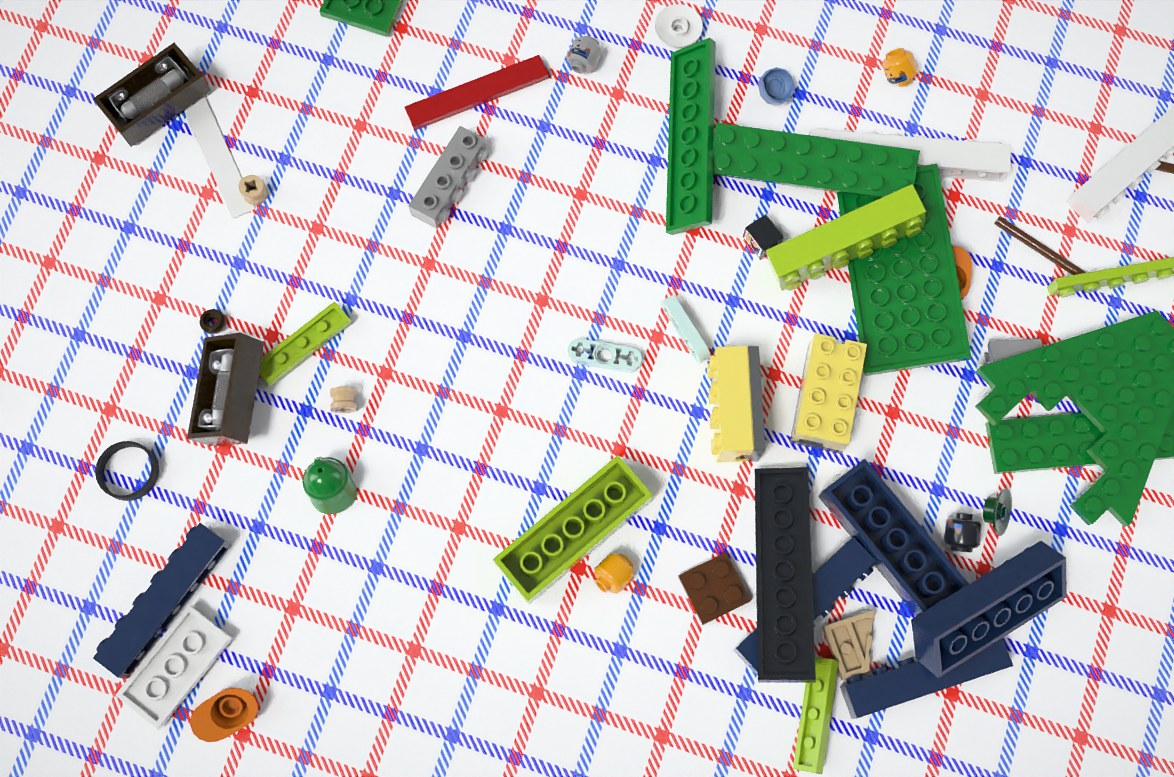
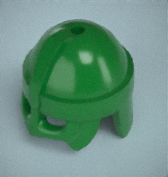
[302,456,357,514]

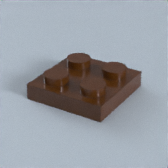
[678,552,751,626]

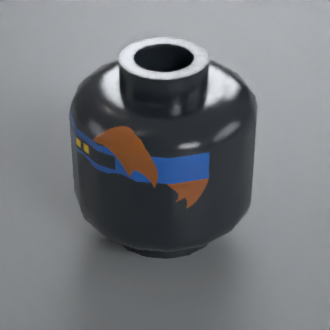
[944,512,982,553]

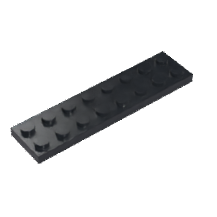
[754,467,816,683]

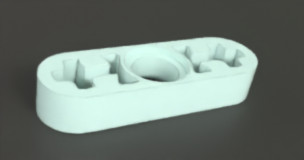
[660,295,711,364]
[568,338,642,373]

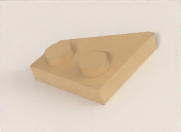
[822,610,875,680]

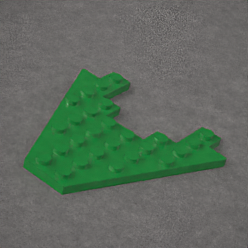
[975,310,1174,527]

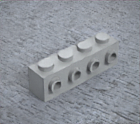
[408,126,488,229]

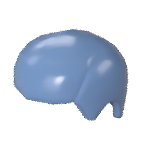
[758,67,796,105]

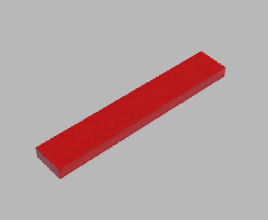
[404,55,549,131]

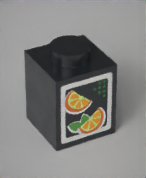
[742,214,784,260]

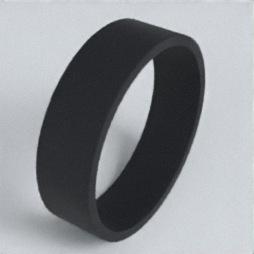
[95,441,159,501]

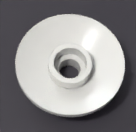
[654,4,703,48]

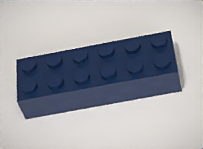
[818,459,969,616]
[911,541,1067,678]

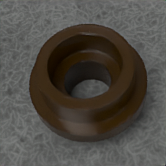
[199,309,226,335]

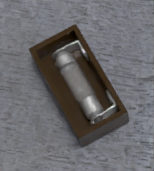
[93,42,211,147]
[187,332,264,447]

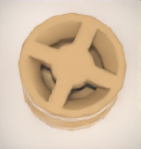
[238,175,268,206]
[330,386,357,413]

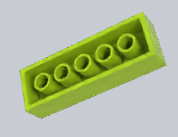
[766,184,926,291]
[492,455,653,605]

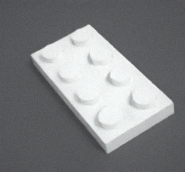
[115,605,233,730]

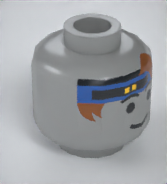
[566,35,602,74]

